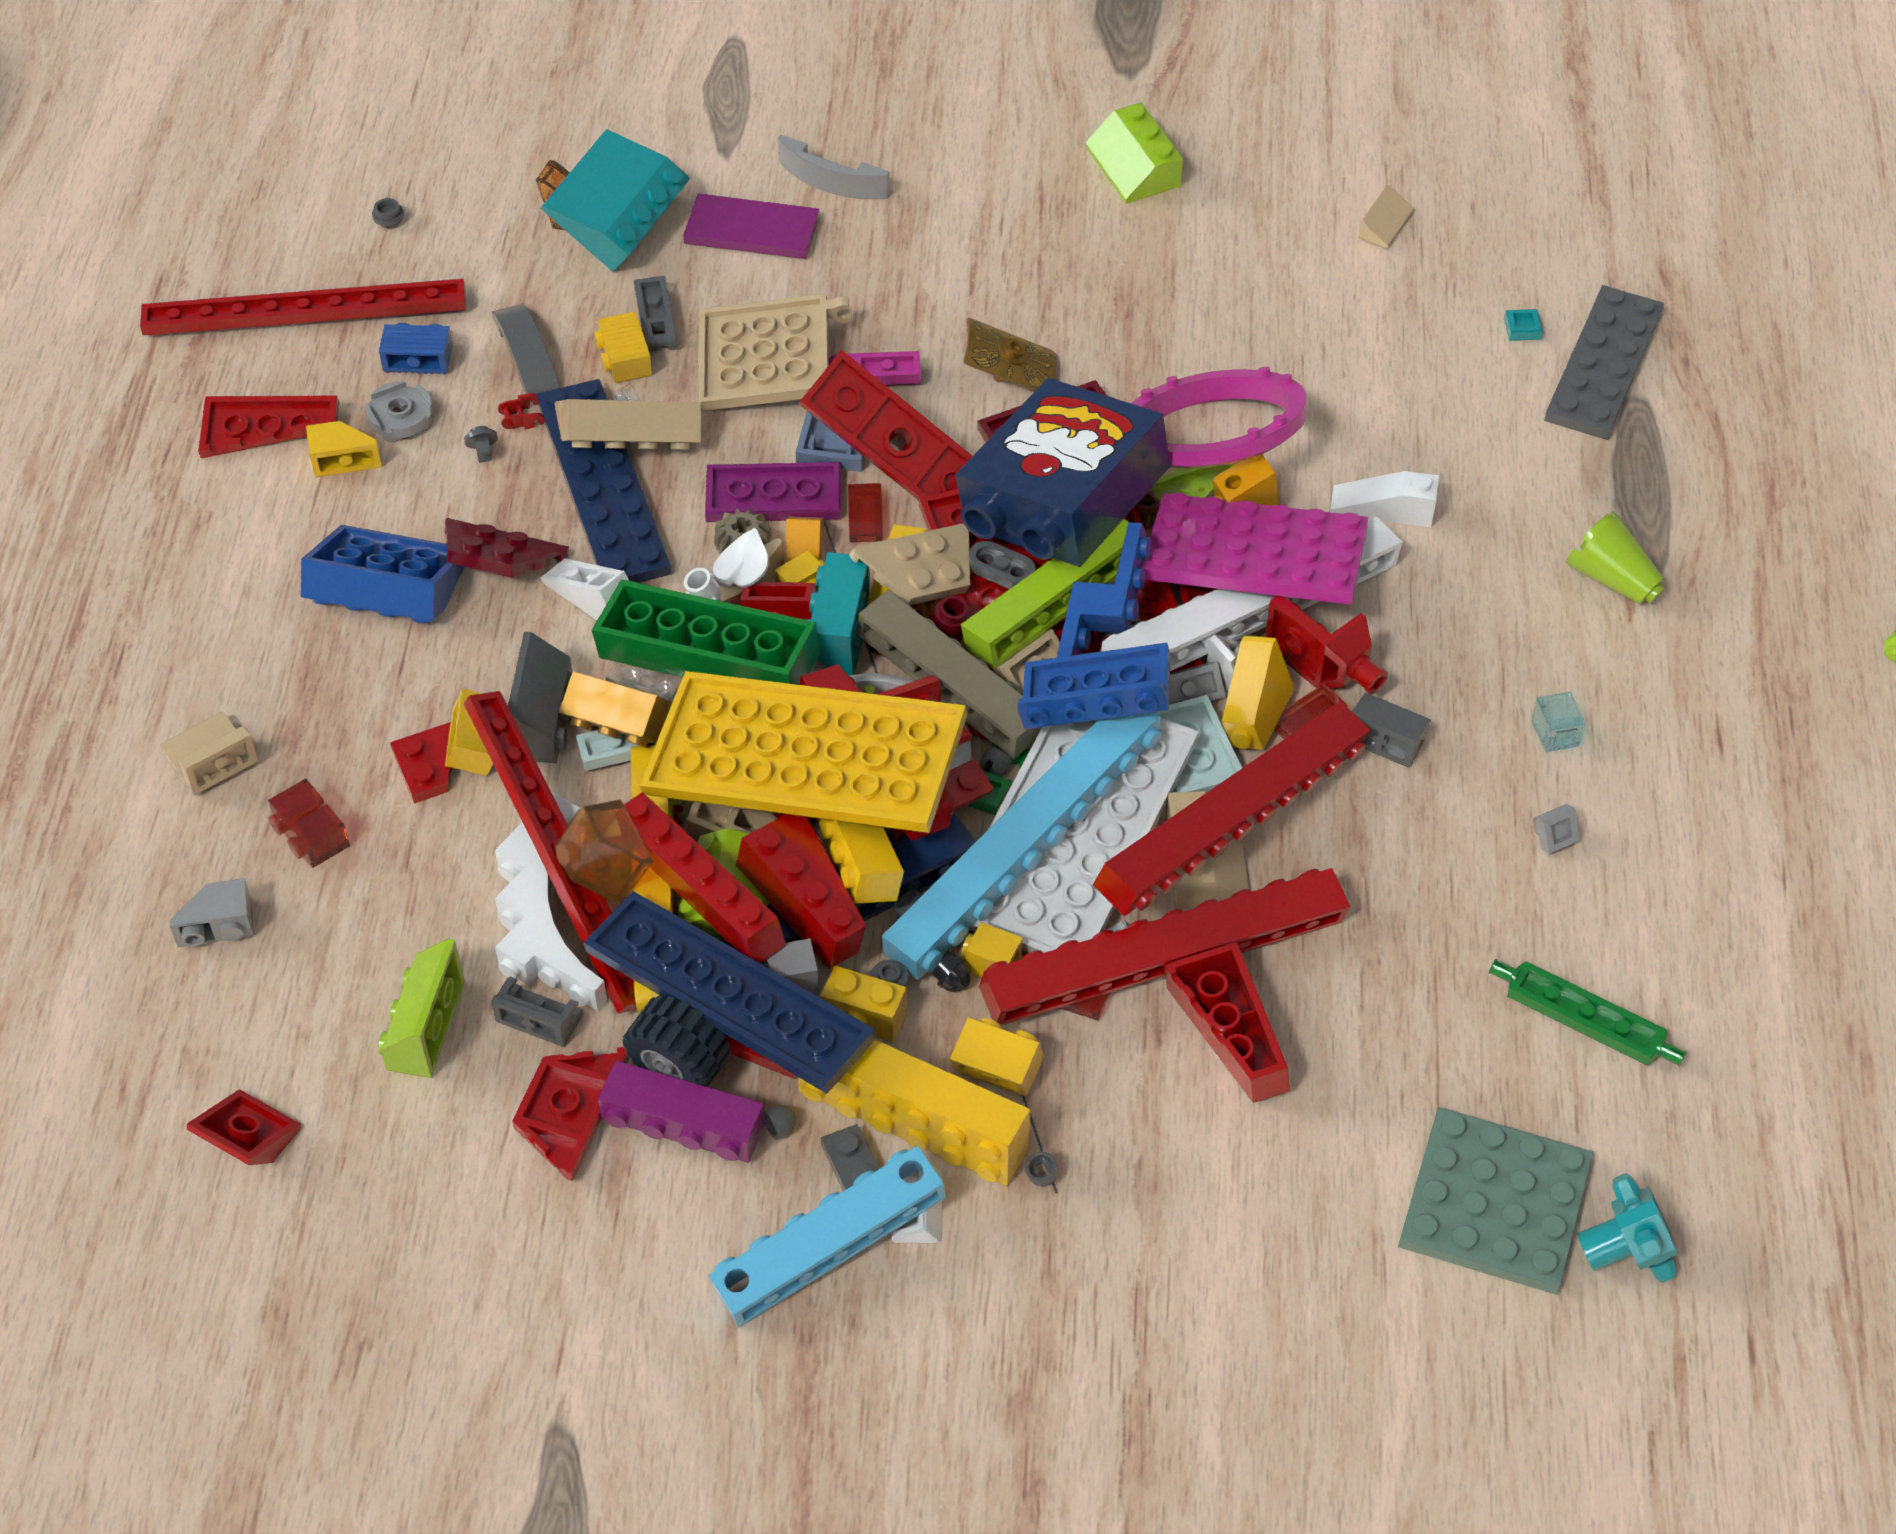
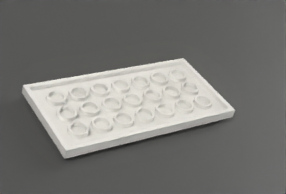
[968,718,1199,953]

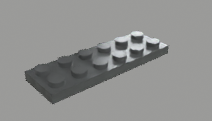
[1544,285,1664,440]

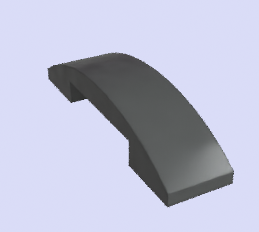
[492,303,559,402]

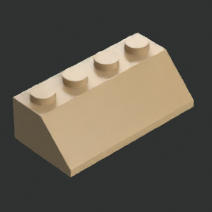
[555,399,701,450]

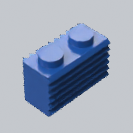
[379,323,453,375]

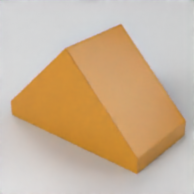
[785,517,824,563]

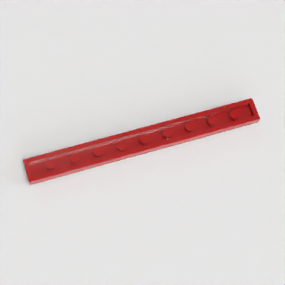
[140,278,466,336]
[464,691,637,1014]

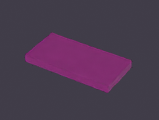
[683,193,819,259]
[705,462,841,522]

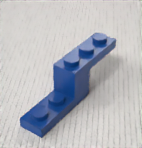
[1057,522,1152,658]

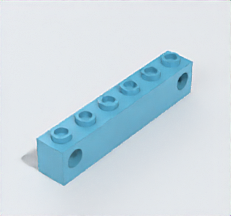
[709,1145,946,1328]

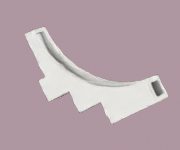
[495,791,608,1012]

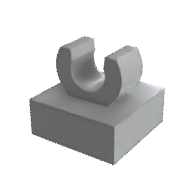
[1533,804,1580,854]

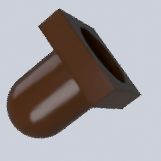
[1135,491,1161,529]

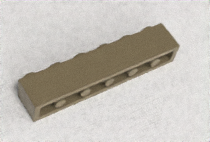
[857,590,1042,759]

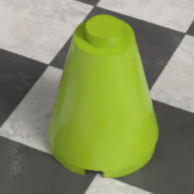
[1566,511,1665,605]

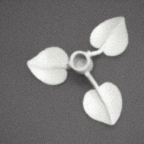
[684,528,769,601]

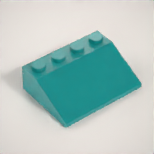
[540,129,691,272]

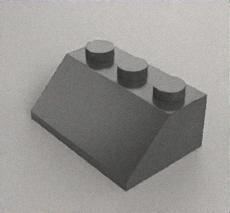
[508,632,578,763]

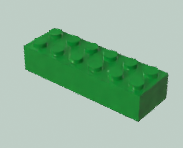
[592,579,821,685]

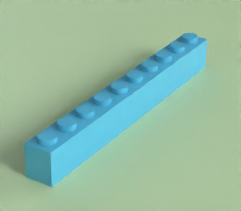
[882,712,1162,980]

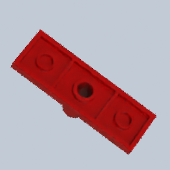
[798,350,973,501]

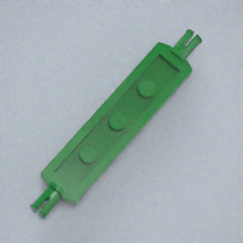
[1489,959,1687,1067]

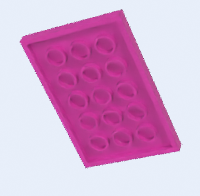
[1141,493,1369,605]

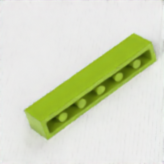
[961,519,1128,669]

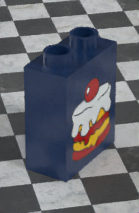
[955,378,1170,567]

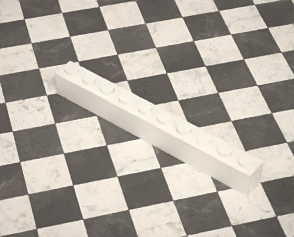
[1101,516,1402,671]

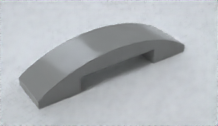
[778,134,890,200]

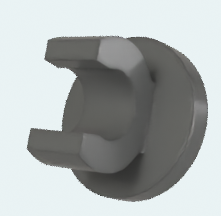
[464,426,498,463]
[870,960,909,987]

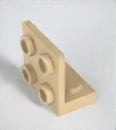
[160,712,258,795]

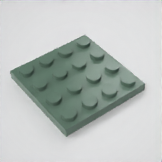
[1398,1107,1593,1295]

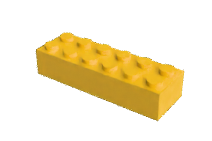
[798,1040,1030,1186]

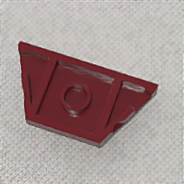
[444,518,569,578]

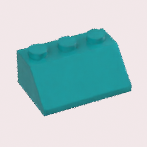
[805,552,871,676]

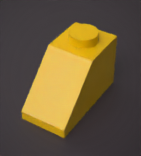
[306,421,382,478]

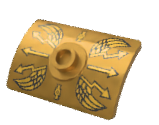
[963,317,1056,391]

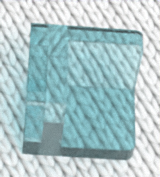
[1532,692,1586,753]

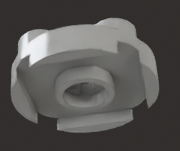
[365,382,433,442]

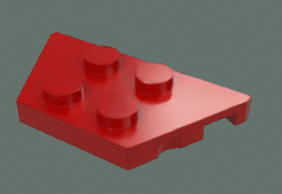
[512,1047,630,1181]

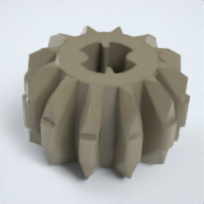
[713,508,772,554]

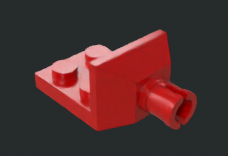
[1265,596,1388,695]

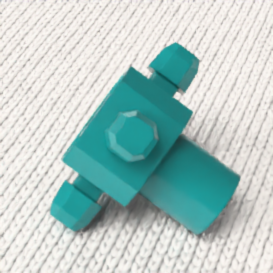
[1577,1173,1679,1282]

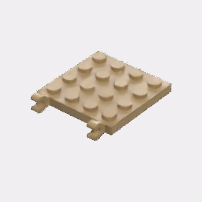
[698,293,852,411]

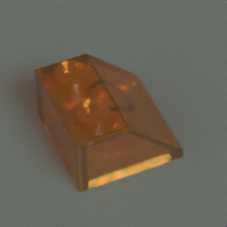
[554,799,653,904]

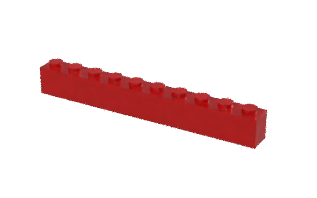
[1093,701,1371,917]
[979,868,1351,1025]

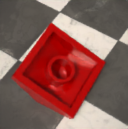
[186,1089,301,1165]

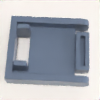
[795,411,865,472]

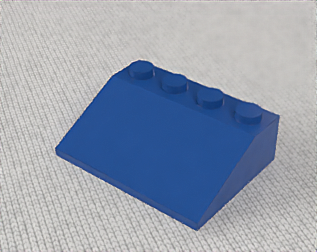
[301,525,465,623]

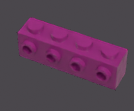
[598,1061,765,1163]

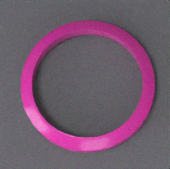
[1131,366,1308,469]

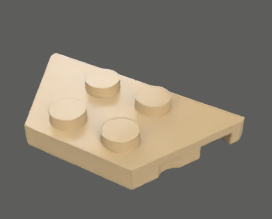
[849,523,970,605]

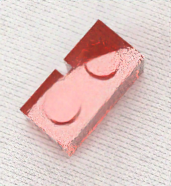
[268,778,350,868]

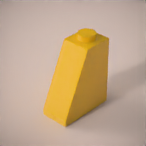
[1222,636,1295,750]

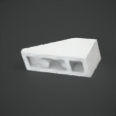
[1330,471,1439,528]
[541,558,629,620]

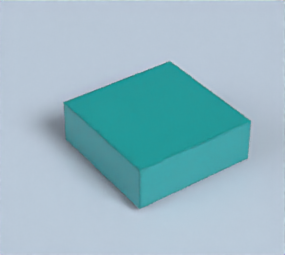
[1504,309,1543,341]

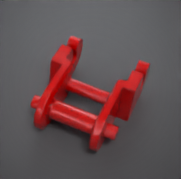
[498,393,545,430]

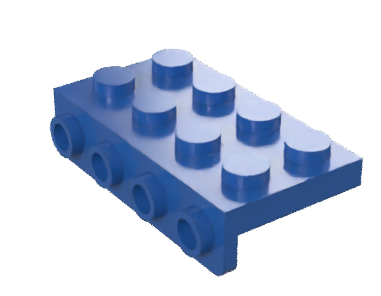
[1017,642,1170,729]

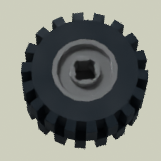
[622,996,731,1087]

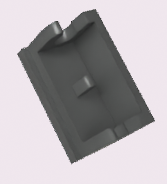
[1352,692,1431,768]
[491,976,584,1047]

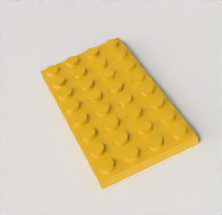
[639,671,968,833]

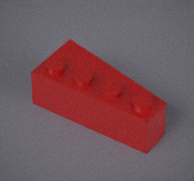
[736,814,866,969]
[1163,942,1290,1103]

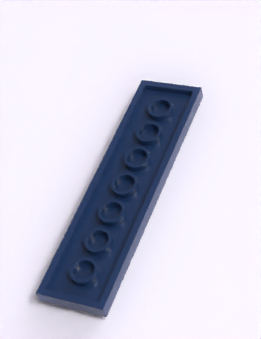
[537,378,672,583]
[583,891,876,1094]

